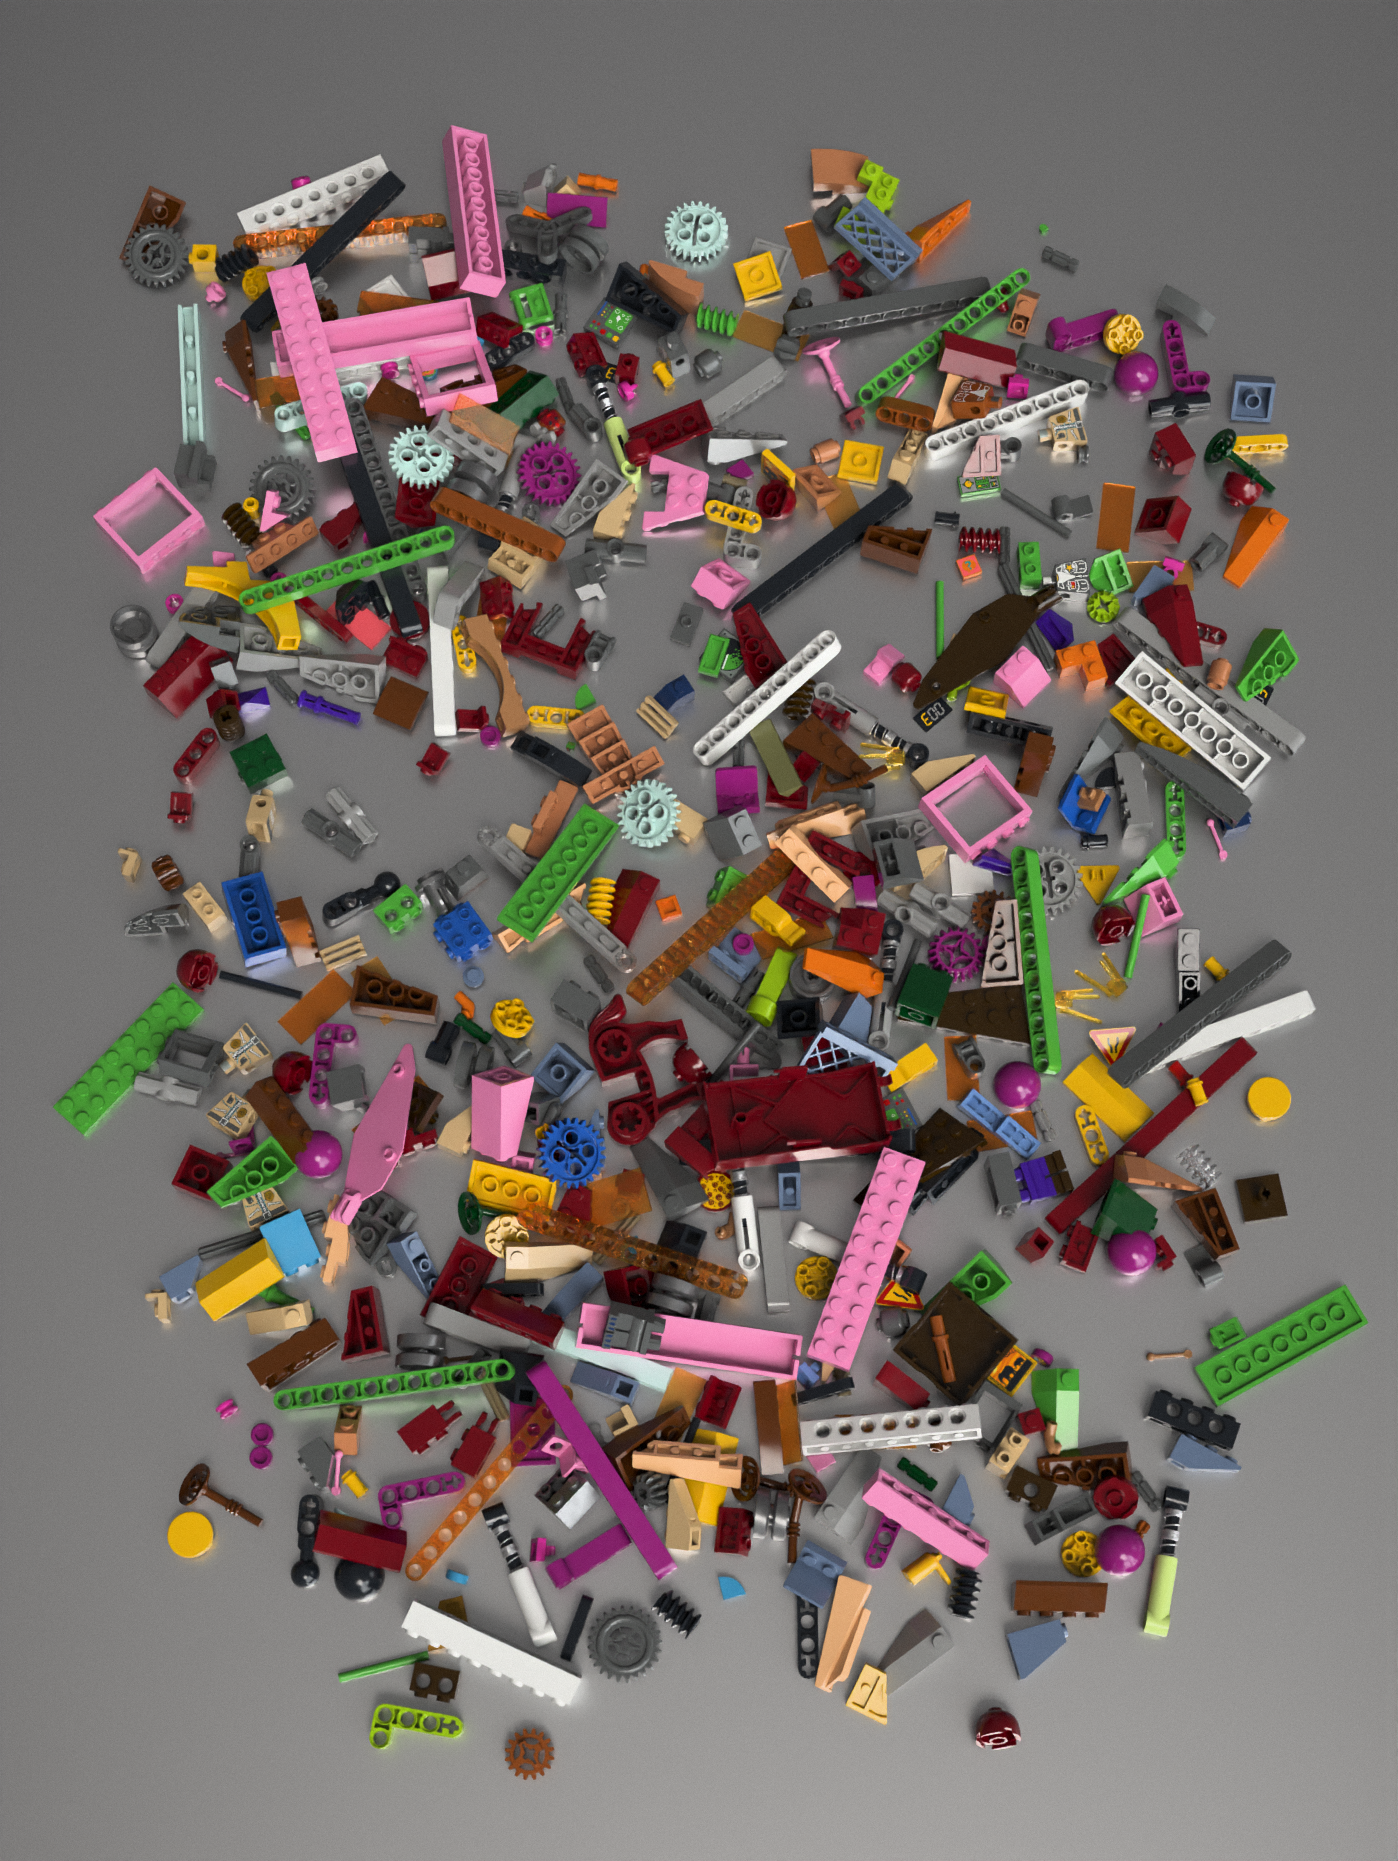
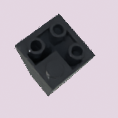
[335,579,370,626]
[650,1220,707,1277]
[495,1348,545,1407]

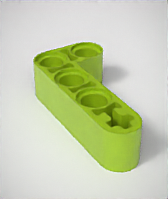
[369,1704,464,1749]

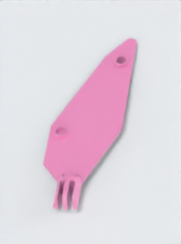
[330,1044,416,1225]

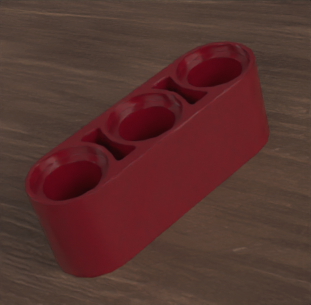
[173,728,220,785]

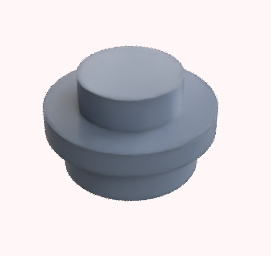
[463,966,484,987]

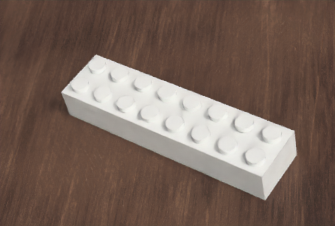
[1115,651,1271,791]
[401,1599,582,1706]

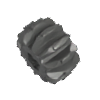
[632,1471,668,1511]

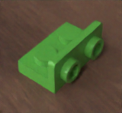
[706,866,750,915]

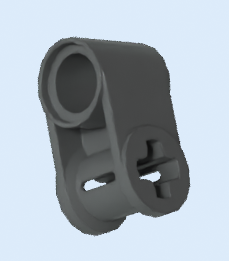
[584,630,617,671]
[951,1036,986,1080]

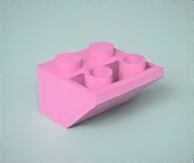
[1123,877,1183,937]

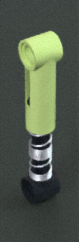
[586,364,641,485]
[1143,1485,1190,1637]

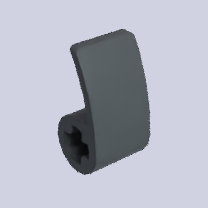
[1051,495,1093,522]
[1185,1245,1225,1288]

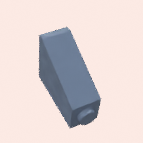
[829,993,872,1061]
[1005,1619,1068,1680]

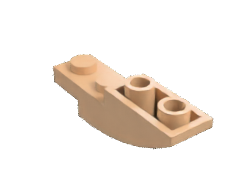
[320,1194,350,1287]

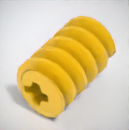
[586,877,616,925]

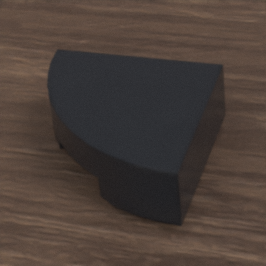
[1094,767,1116,790]

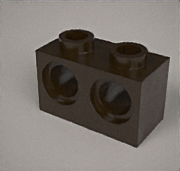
[409,1662,462,1703]

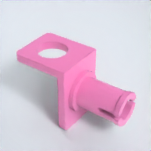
[729,1047,759,1081]
[541,1435,589,1478]

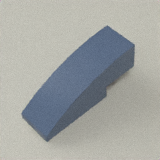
[542,1262,604,1322]

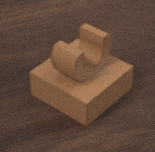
[1077,786,1106,812]

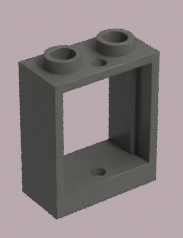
[157,1029,224,1087]
[984,1151,1022,1217]
[959,1380,1023,1453]

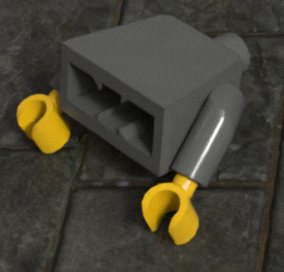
[524,1092,564,1139]

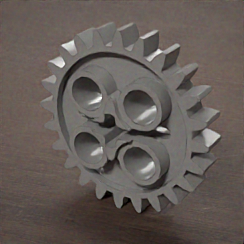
[1034,846,1083,915]

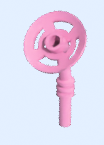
[802,337,852,408]

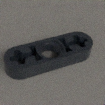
[485,332,535,372]
[480,1283,544,1298]
[792,1377,855,1406]
[560,1594,594,1662]

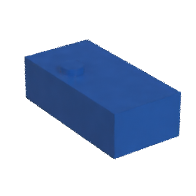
[221,871,287,968]

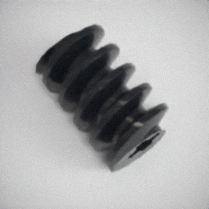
[215,244,259,282]
[947,1568,982,1619]
[651,1590,702,1639]

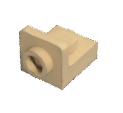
[118,847,142,883]
[145,1289,171,1323]

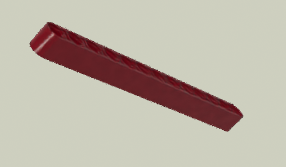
[1044,1037,1258,1235]

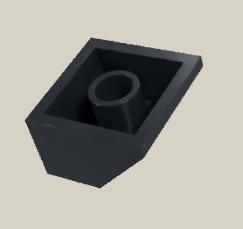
[777,997,823,1040]

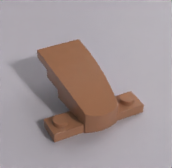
[566,704,665,805]

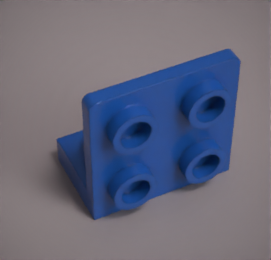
[1058,774,1111,834]

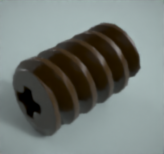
[221,502,262,548]
[782,678,816,723]
[213,704,245,742]

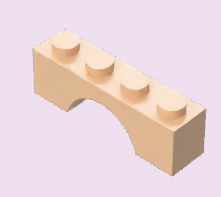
[775,824,852,903]

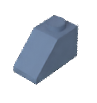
[1130,565,1175,606]
[777,1161,801,1210]
[159,1255,203,1303]
[942,1474,975,1526]

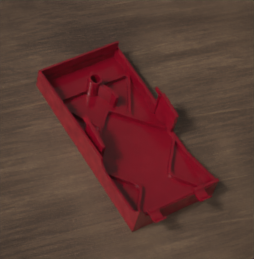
[701,1061,902,1171]

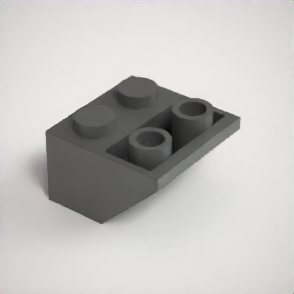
[872,838,924,890]
[297,1436,336,1494]

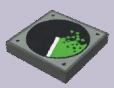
[699,628,744,684]

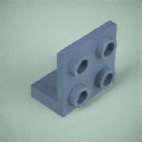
[708,927,767,984]
[783,1540,848,1609]

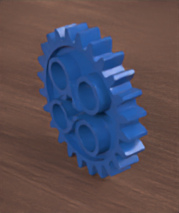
[536,1118,606,1189]

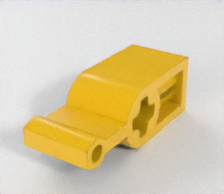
[750,895,806,946]
[879,1043,938,1093]

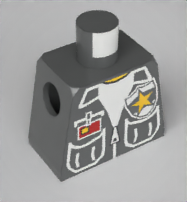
[656,331,691,379]
[1042,558,1091,602]

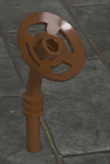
[811,764,888,804]
[731,1456,818,1505]
[179,1463,264,1527]
[787,1469,827,1563]

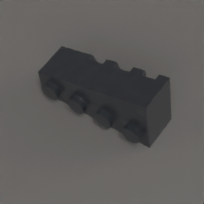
[605,261,689,333]

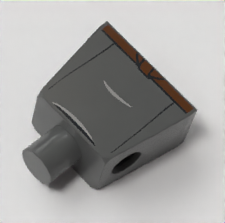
[444,855,489,901]

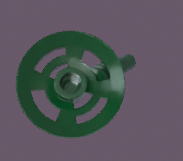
[1205,428,1276,494]
[458,1191,544,1235]

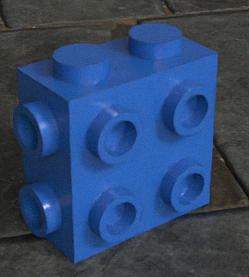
[433,901,493,963]

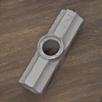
[1193,684,1250,733]
[325,786,378,845]
[909,881,972,930]
[877,888,938,938]
[134,1072,202,1106]

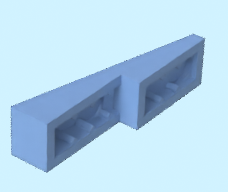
[956,1088,1041,1160]

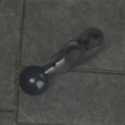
[322,871,401,926]
[291,1494,323,1588]

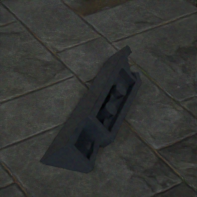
[908,1127,984,1216]

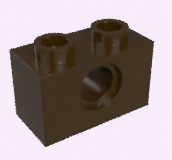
[1004,1465,1058,1513]

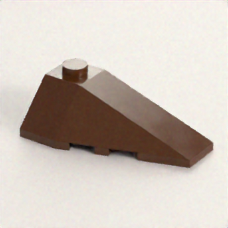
[119,185,186,261]
[440,364,527,420]
[1037,1441,1132,1491]

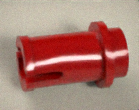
[1168,1061,1194,1089]

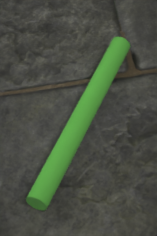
[936,581,944,659]
[1124,894,1150,978]
[338,1651,429,1683]

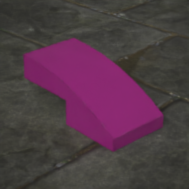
[852,875,878,912]

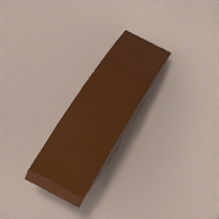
[753,1379,784,1475]

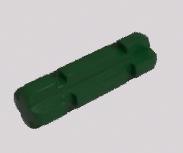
[453,1013,492,1045]
[897,1457,938,1492]

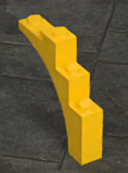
[184,561,301,650]

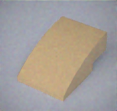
[487,516,548,589]
[889,845,948,893]

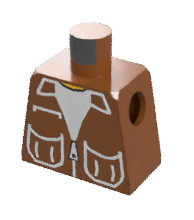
[951,380,1002,419]

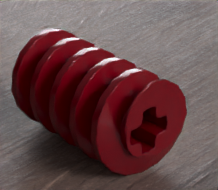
[958,526,1001,554]

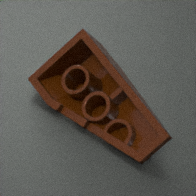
[222,320,260,410]
[602,1405,691,1492]

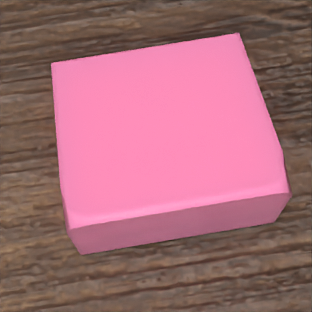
[212,551,235,567]
[511,1151,536,1173]
[806,1453,836,1474]

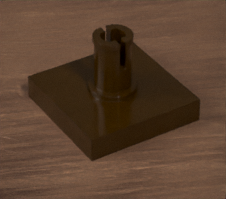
[407,1081,444,1133]
[1235,1173,1288,1224]

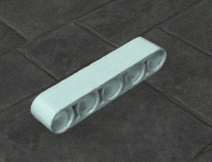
[274,382,368,432]

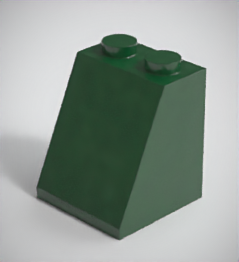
[895,963,954,1029]
[1090,1178,1158,1241]

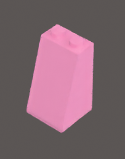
[471,1065,534,1161]

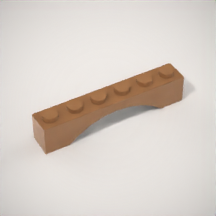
[460,614,530,737]

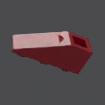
[319,501,362,555]

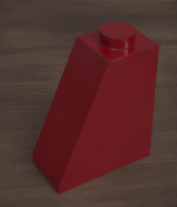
[872,1360,931,1411]

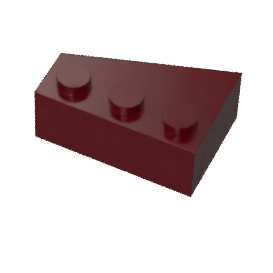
[341,1286,390,1364]

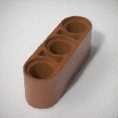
[876,396,935,432]

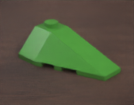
[1235,628,1299,702]
[1100,838,1179,908]
[206,1136,298,1208]
[919,1249,1013,1315]
[1031,1368,1079,1454]

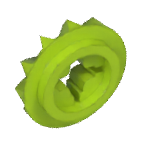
[1087,590,1120,623]

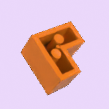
[1053,640,1108,691]

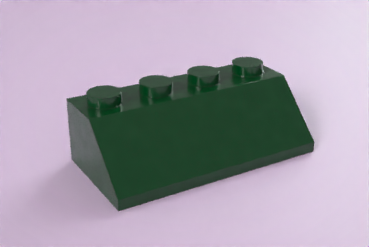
[472,370,560,443]

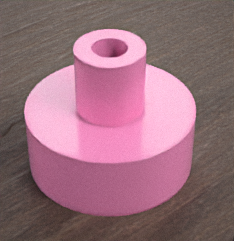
[205,281,226,302]

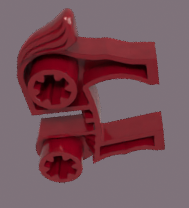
[588,994,703,1146]

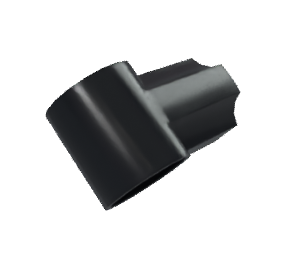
[425,1021,461,1066]

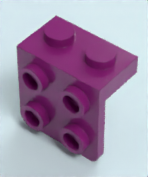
[715,765,760,815]

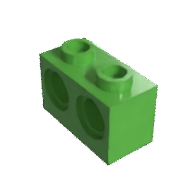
[1016,542,1042,590]
[373,884,423,934]

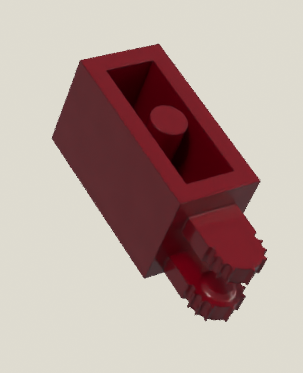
[397,1400,463,1456]
[450,1411,500,1480]

